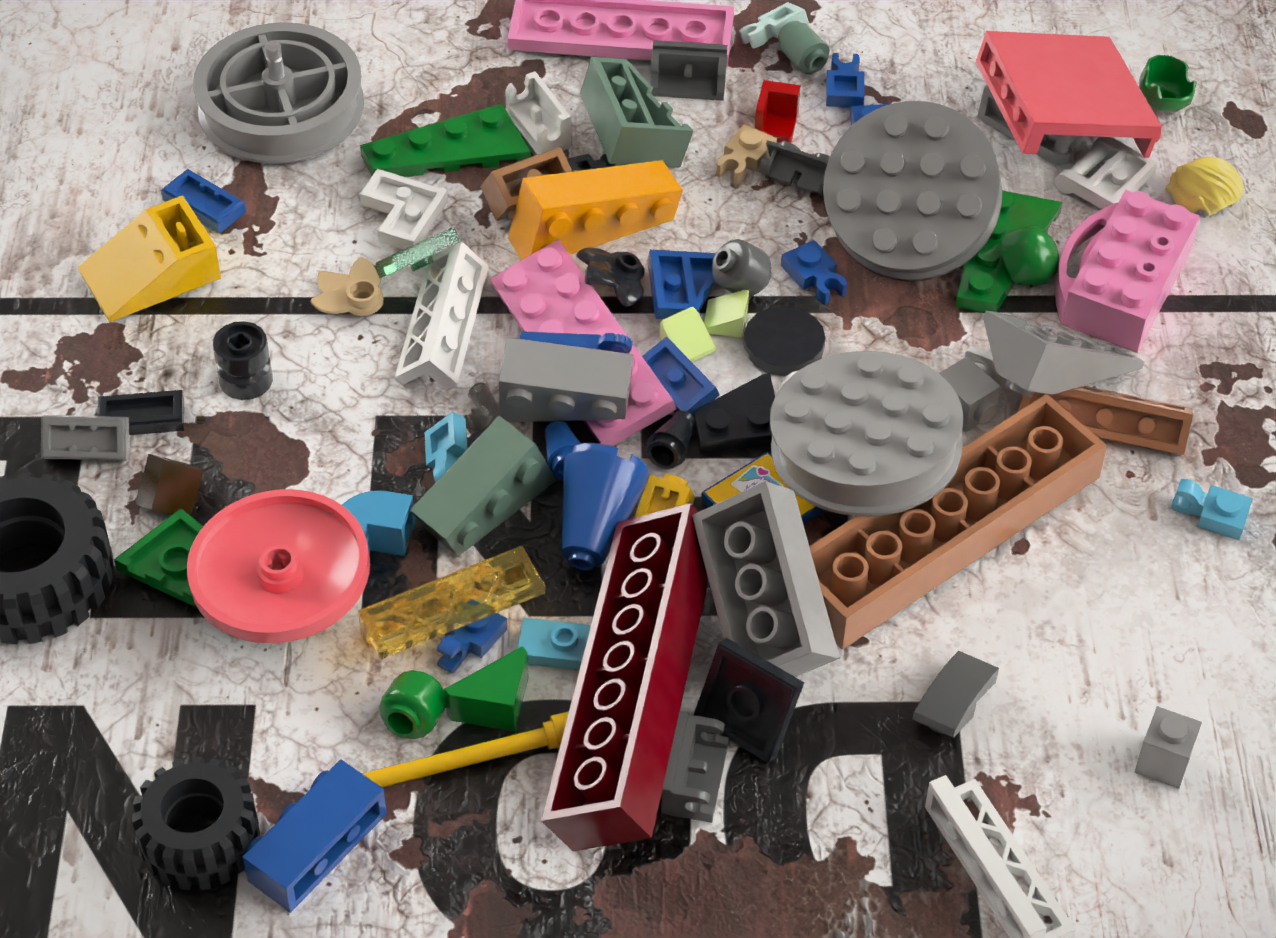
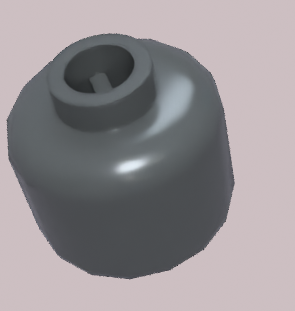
[712,239,771,297]

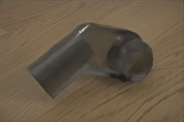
[464,382,500,435]

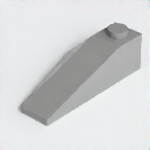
[983,310,1145,397]

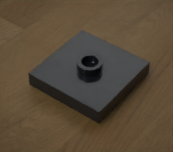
[693,637,805,763]

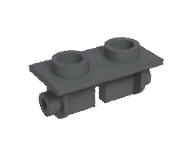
[759,140,830,197]

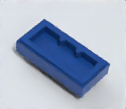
[160,169,246,234]

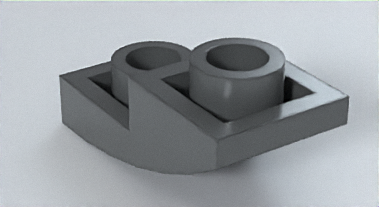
[912,650,999,738]

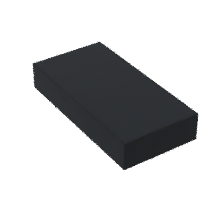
[97,390,184,435]

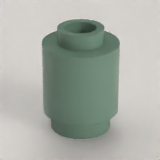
[778,21,830,74]

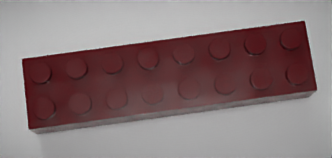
[541,503,709,851]

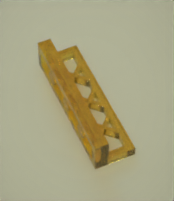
[358,546,545,659]

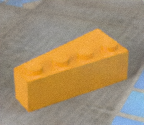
[508,160,683,260]

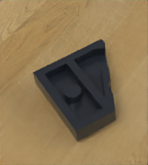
[694,373,775,453]

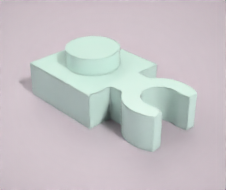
[739,2,809,49]

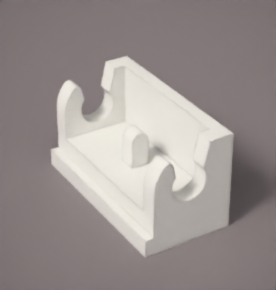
[505,71,571,156]

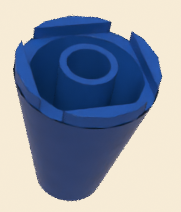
[561,443,650,570]

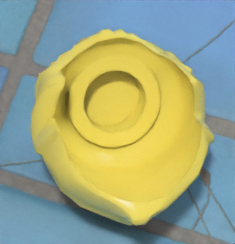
[1165,156,1244,216]

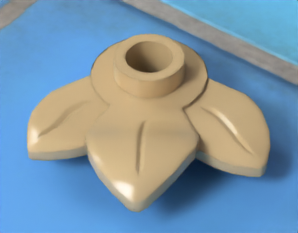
[311,257,384,316]

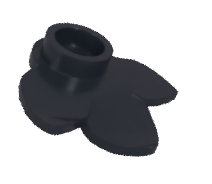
[576,247,645,307]

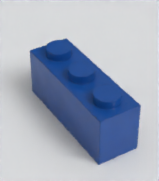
[243,759,387,913]

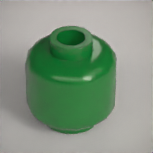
[379,670,447,739]

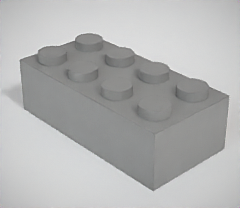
[692,481,840,677]

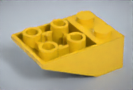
[78,195,221,322]

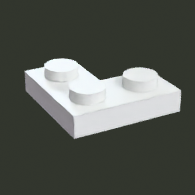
[360,169,448,253]

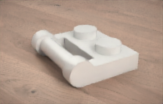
[1054,136,1157,209]

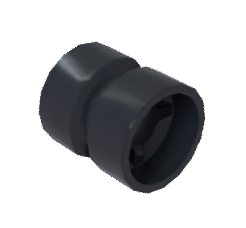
[213,321,273,400]

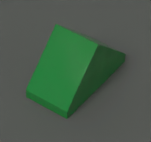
[444,646,529,731]

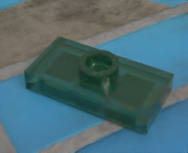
[374,228,461,278]

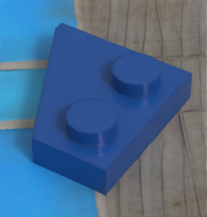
[647,249,715,319]

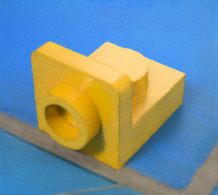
[634,473,695,518]

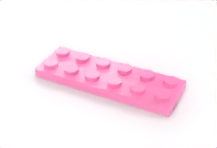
[508,0,734,66]
[490,239,676,446]

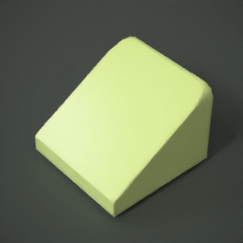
[704,290,749,338]
[659,307,716,362]

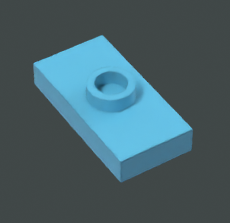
[517,618,591,670]

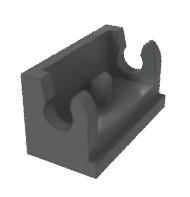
[650,40,728,101]
[661,711,729,823]

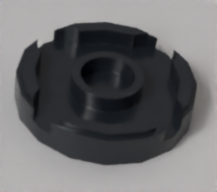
[743,306,826,376]

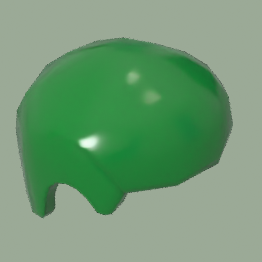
[1139,55,1197,112]
[1002,226,1060,288]

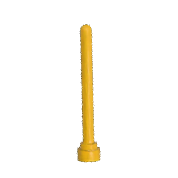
[362,711,569,788]

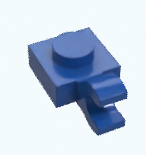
[437,599,507,673]

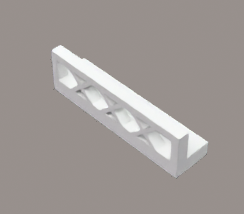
[394,242,489,390]
[925,775,1076,938]

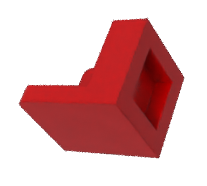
[755,80,801,143]

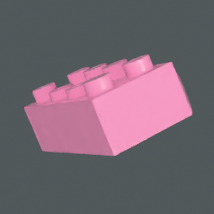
[1055,189,1201,353]

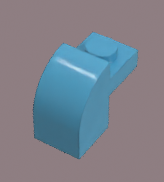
[342,491,415,556]

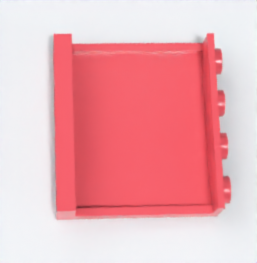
[976,31,1162,158]

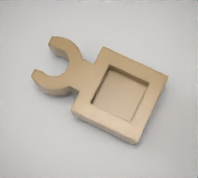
[716,124,777,185]

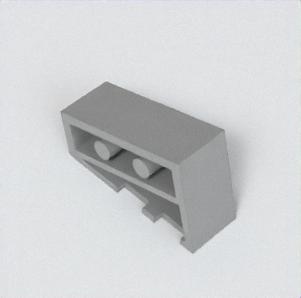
[499,337,633,422]

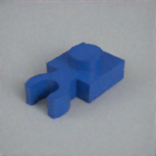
[826,53,864,108]
[781,240,847,305]

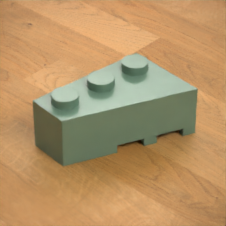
[580,57,693,167]
[410,416,557,556]

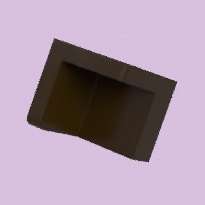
[136,454,204,516]

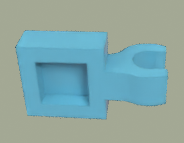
[425,411,467,482]
[1171,479,1253,540]

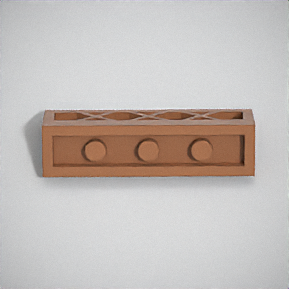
[1018,385,1193,455]

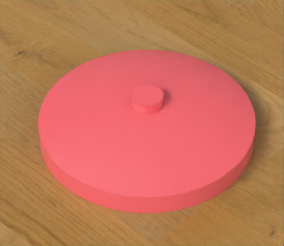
[187,489,370,643]

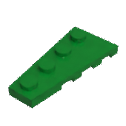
[360,104,531,177]
[955,190,1063,313]
[114,509,204,608]

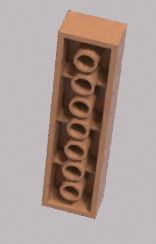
[809,394,1107,650]

